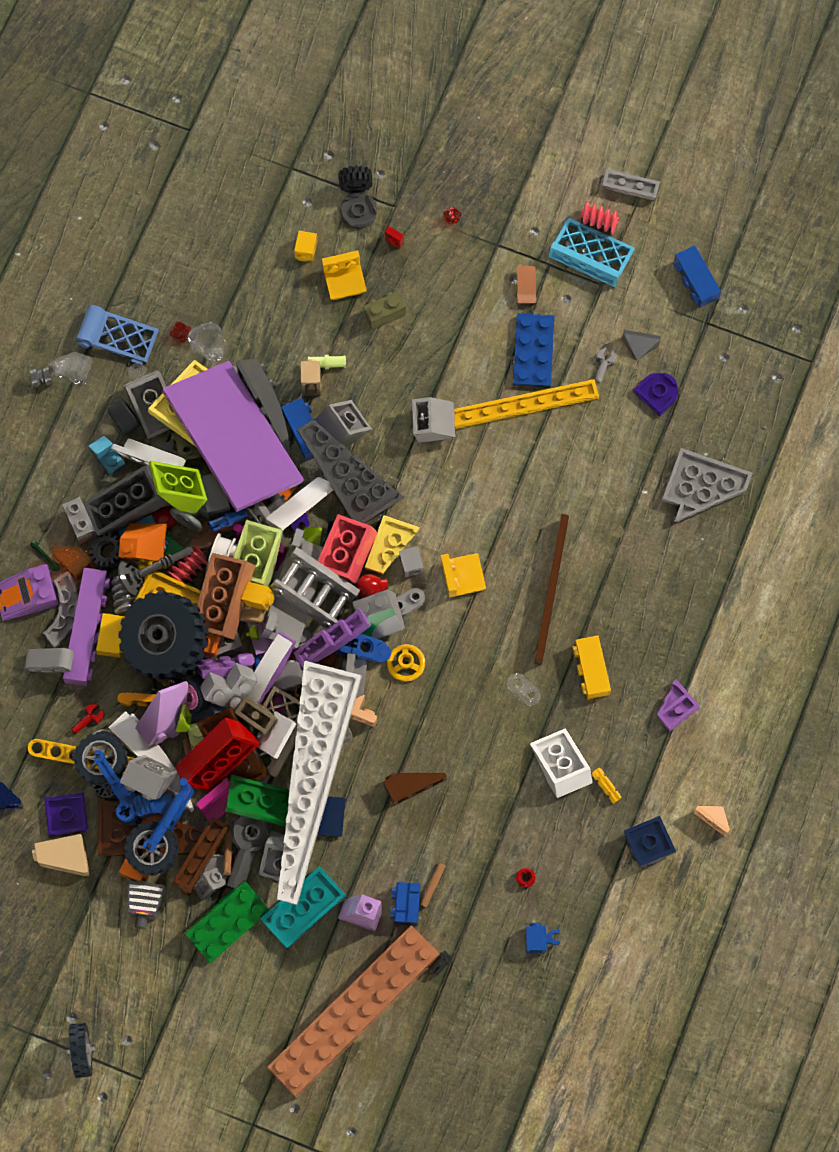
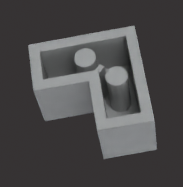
[200,663,257,711]

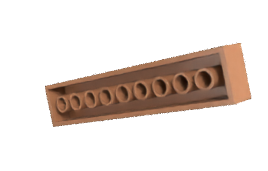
[268,925,439,1099]

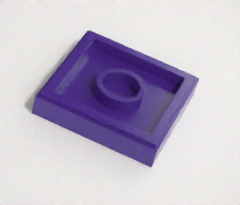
[44,792,88,837]

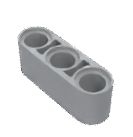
[24,648,74,673]

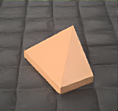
[694,806,730,836]

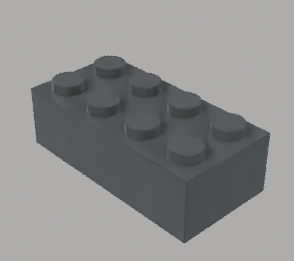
[83,465,168,537]

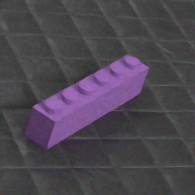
[63,568,111,686]

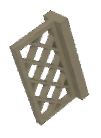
[249,686,300,777]

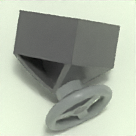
[170,474,231,532]

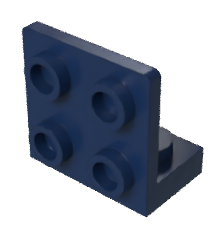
[317,796,345,837]

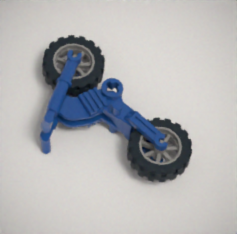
[73,732,195,876]

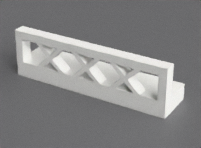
[111,438,186,467]

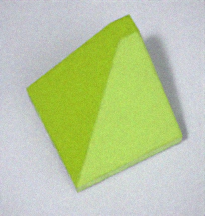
[302,527,323,546]
[176,704,192,732]

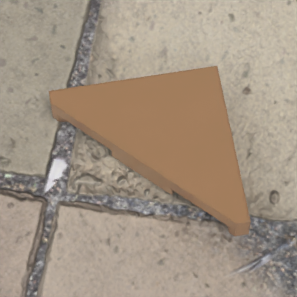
[186,521,218,552]

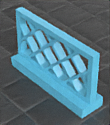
[548,217,635,287]

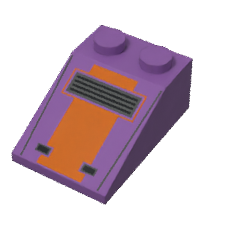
[0,564,59,621]

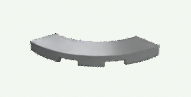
[43,571,78,648]

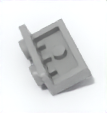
[342,654,367,698]

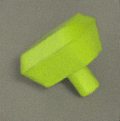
[246,624,260,640]

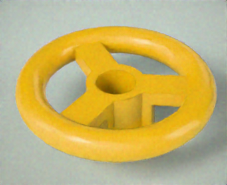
[387,644,425,682]

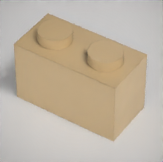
[301,359,321,396]

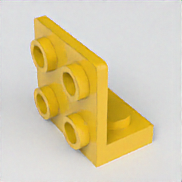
[322,251,367,300]
[441,553,486,598]

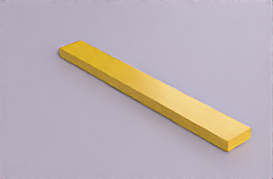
[454,379,599,429]

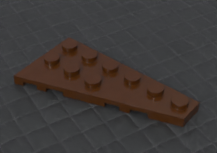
[98,797,217,856]

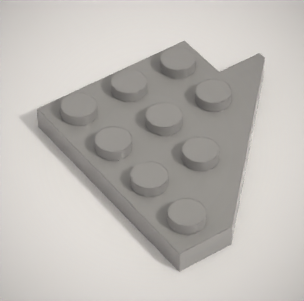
[662,448,753,522]

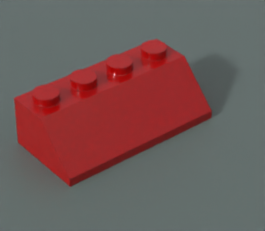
[175,718,261,792]

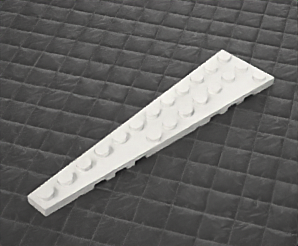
[277,661,362,905]

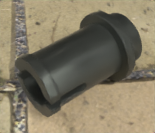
[428,950,453,976]

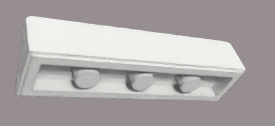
[266,477,333,531]

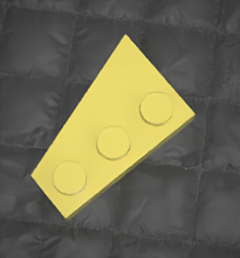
[365,516,420,575]

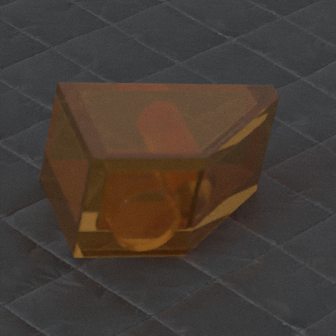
[50,546,94,581]

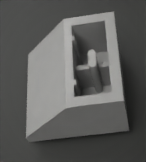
[412,397,455,443]

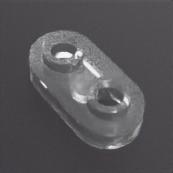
[507,673,541,707]

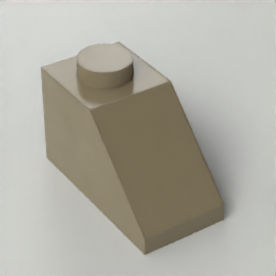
[235,696,277,735]

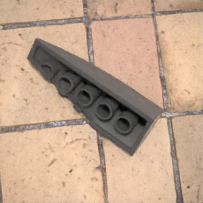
[236,359,291,458]

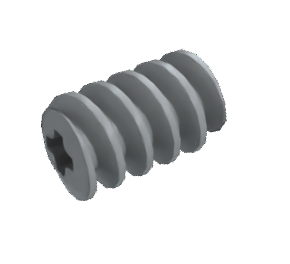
[111,574,136,616]

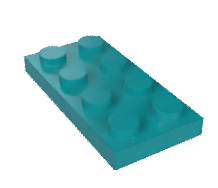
[260,866,346,949]

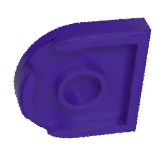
[633,373,678,417]

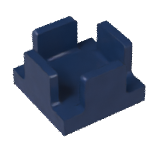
[623,816,676,868]

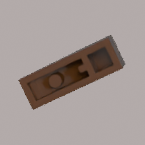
[383,773,447,806]

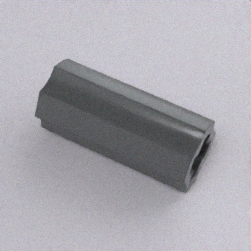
[225,849,255,890]

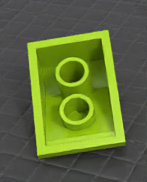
[149,461,207,514]

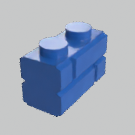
[390,882,420,926]

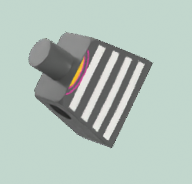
[128,880,167,929]

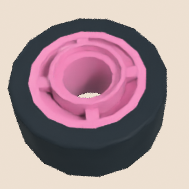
[178,675,212,714]

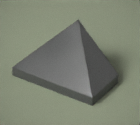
[622,330,661,360]

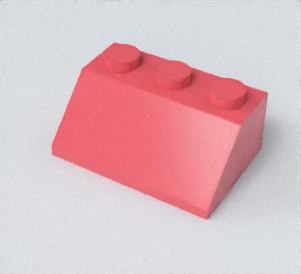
[318,514,378,585]

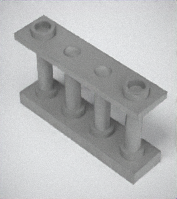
[269,547,360,630]

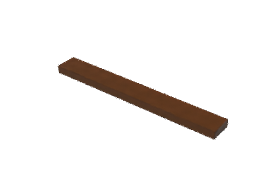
[535,514,569,665]

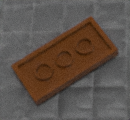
[196,707,269,781]

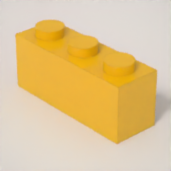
[572,635,611,700]

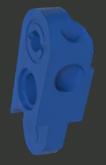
[335,634,391,663]

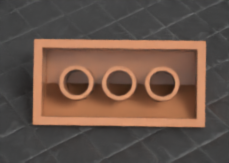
[197,553,256,640]

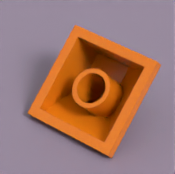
[118,523,167,562]

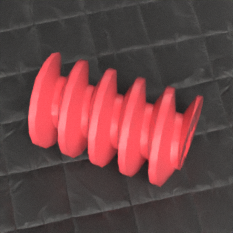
[579,201,620,234]
[167,545,208,584]

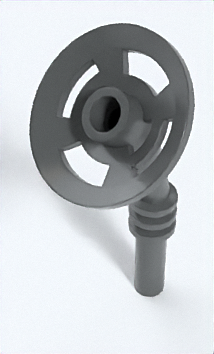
[118,546,194,596]

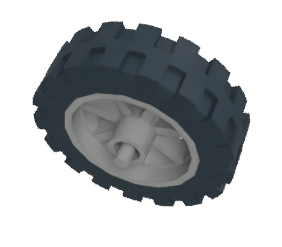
[66,1023,95,1078]

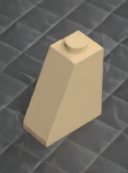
[32,834,90,877]

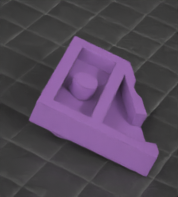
[657,679,700,731]

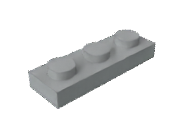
[602,169,660,201]

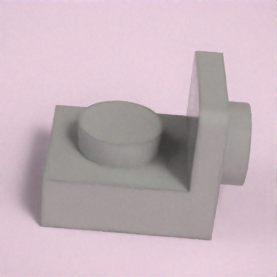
[194,868,227,901]

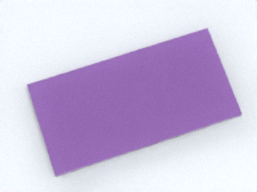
[162,361,304,512]

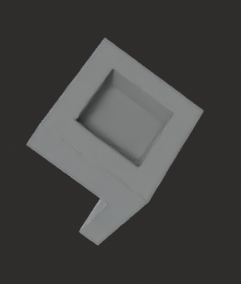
[399,547,424,578]

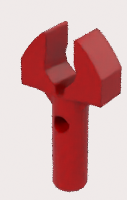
[71,704,104,734]

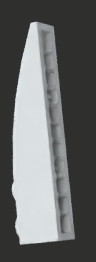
[109,711,194,813]

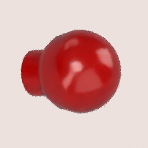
[356,574,388,598]

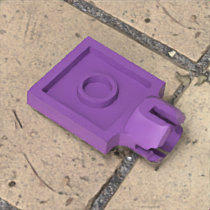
[195,653,255,679]

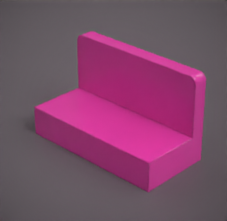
[196,779,229,821]

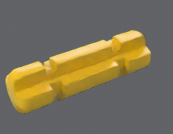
[592,768,621,804]

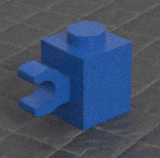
[525,923,560,953]

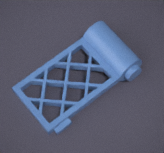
[76,305,159,366]

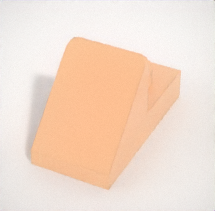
[350,695,377,727]

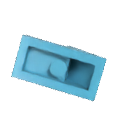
[89,436,126,476]

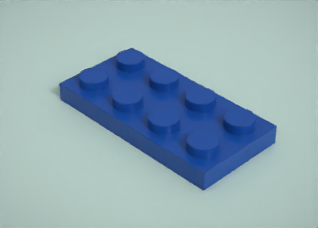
[513,313,554,388]

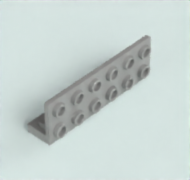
[260,528,323,649]

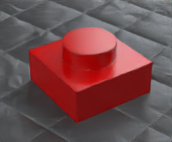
[385,226,404,248]
[153,507,177,530]

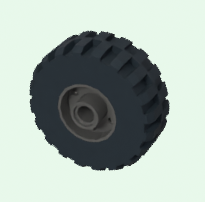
[118,591,209,681]

